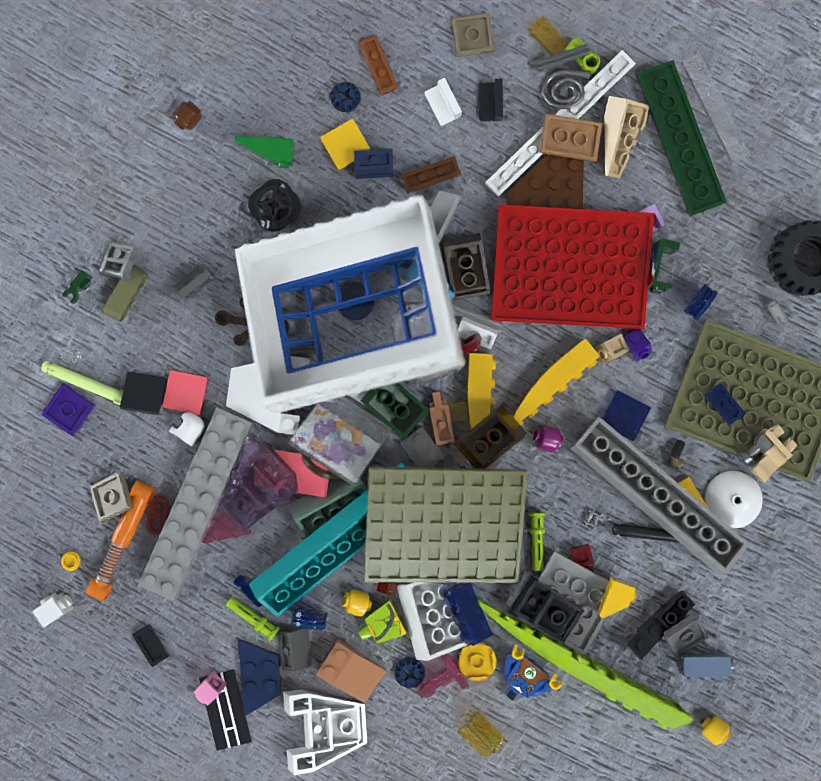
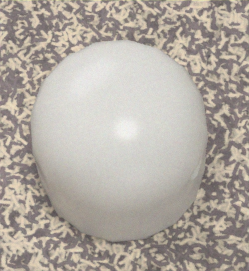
[168,412,205,446]

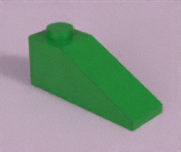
[235,136,295,168]

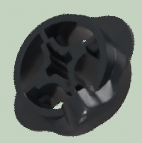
[248,179,301,232]

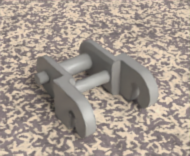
[583,509,611,535]

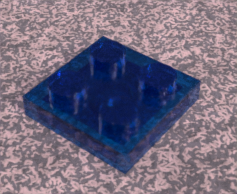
[601,390,651,441]

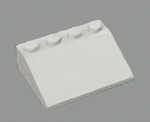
[396,582,476,661]

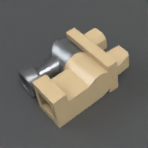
[737,424,797,482]

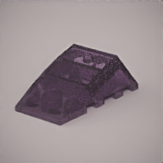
[219,437,298,532]

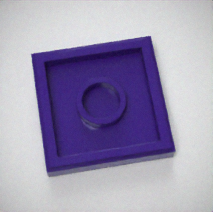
[41,383,95,436]

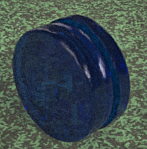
[683,283,718,321]
[291,608,328,630]

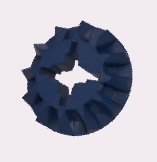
[330,81,361,112]
[394,657,425,689]

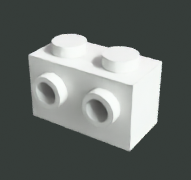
[32,592,74,628]

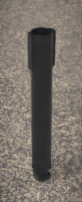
[612,524,680,543]

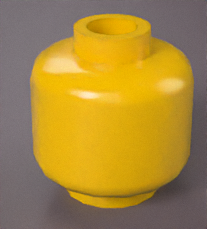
[342,589,372,617]
[701,716,731,745]

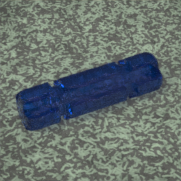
[233,575,262,608]

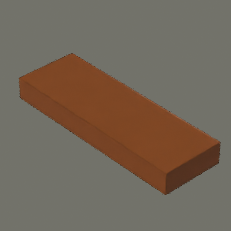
[359,35,398,96]

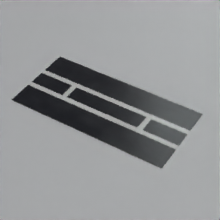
[199,669,252,751]

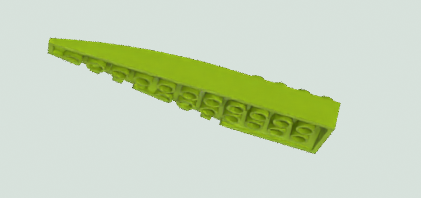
[475,597,694,729]

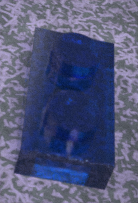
[704,383,745,426]

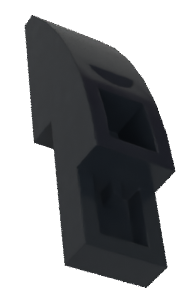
[626,590,696,659]

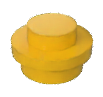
[61,551,81,571]

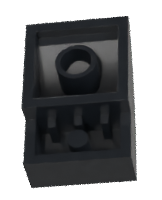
[511,576,585,643]

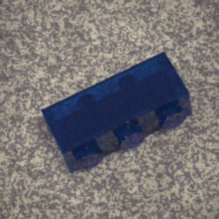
[443,582,493,646]

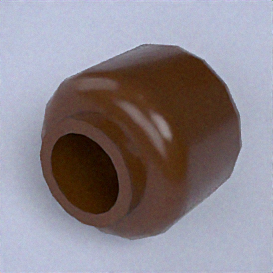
[173,101,202,130]

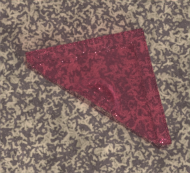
[202,512,252,543]

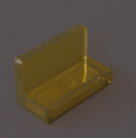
[458,711,505,758]

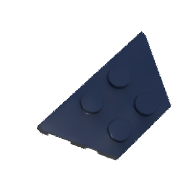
[238,640,282,716]

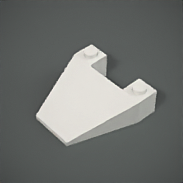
[226,356,309,435]
[283,689,367,775]

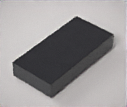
[132,624,169,667]

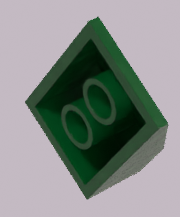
[360,382,430,439]

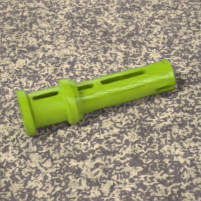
[528,511,546,571]
[225,596,280,642]

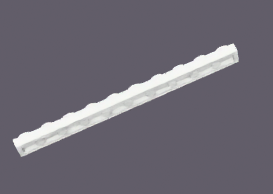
[485,50,636,197]

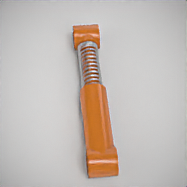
[86,480,156,602]

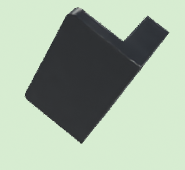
[479,78,503,122]

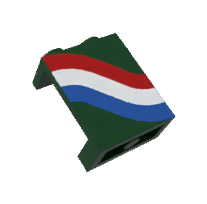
[648,238,681,294]

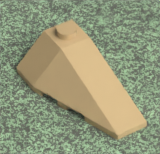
[604,96,649,179]

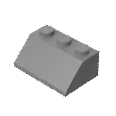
[429,190,461,245]

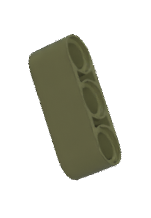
[103,266,148,322]

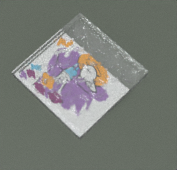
[288,396,392,486]

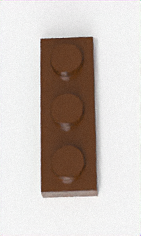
[401,156,461,194]

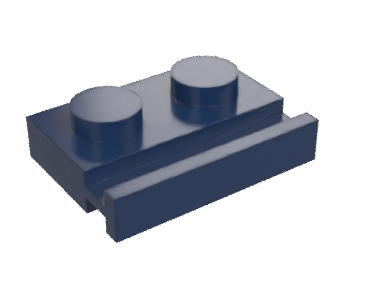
[353,148,394,179]

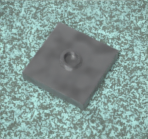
[663,612,709,657]

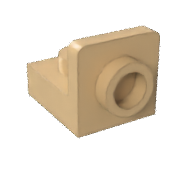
[595,334,630,364]

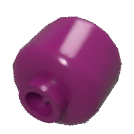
[533,425,563,453]

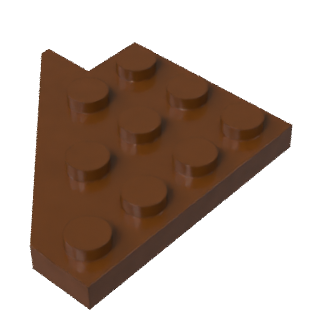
[506,155,584,209]

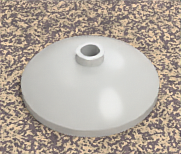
[704,471,763,528]

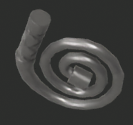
[542,68,591,109]

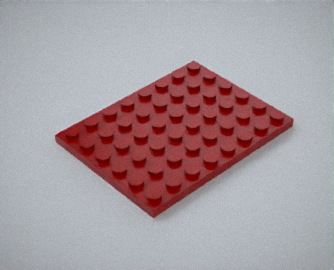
[491,205,654,329]

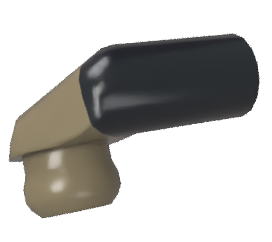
[670,440,686,470]

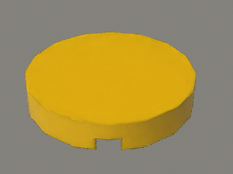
[458,641,497,681]

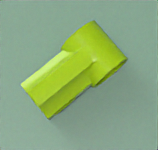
[565,37,600,76]

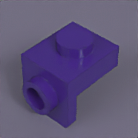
[623,329,652,362]

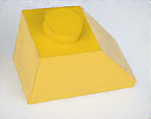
[597,576,637,618]

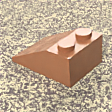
[316,638,387,703]

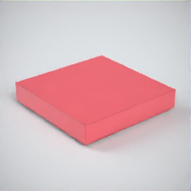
[162,370,209,415]

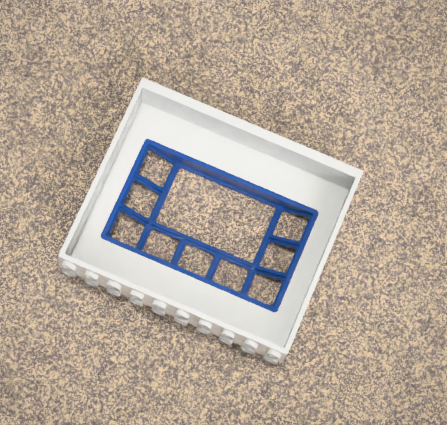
[235,196,465,413]

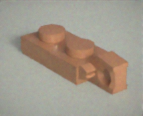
[429,391,455,446]

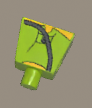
[358,598,407,643]

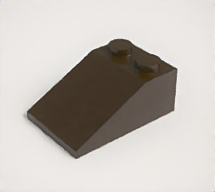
[442,233,491,301]
[454,404,527,469]

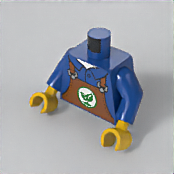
[504,644,563,701]

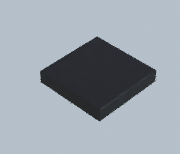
[120,372,166,415]

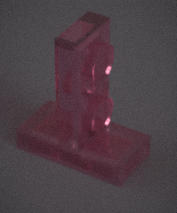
[417,653,469,699]

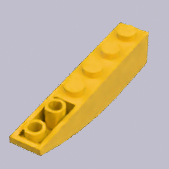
[513,338,600,426]
[467,353,496,469]

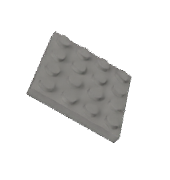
[517,551,609,655]

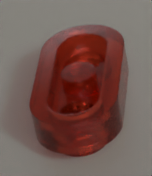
[146,496,170,535]

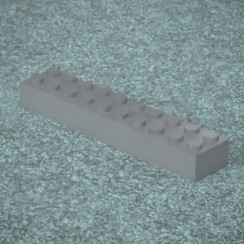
[138,407,255,601]
[570,417,749,575]

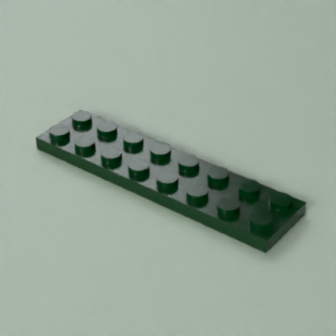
[636,60,727,217]

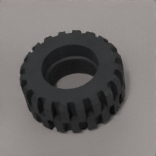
[768,220,821,296]

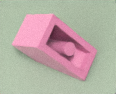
[194,671,227,706]

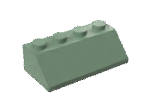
[288,476,368,537]

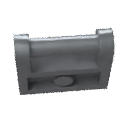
[99,243,139,282]

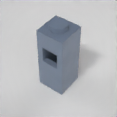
[680,653,734,677]

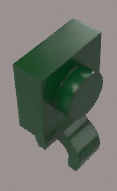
[62,270,93,304]

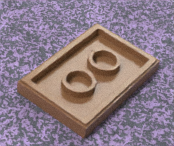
[539,114,602,162]

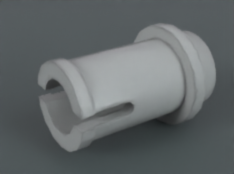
[766,299,788,325]

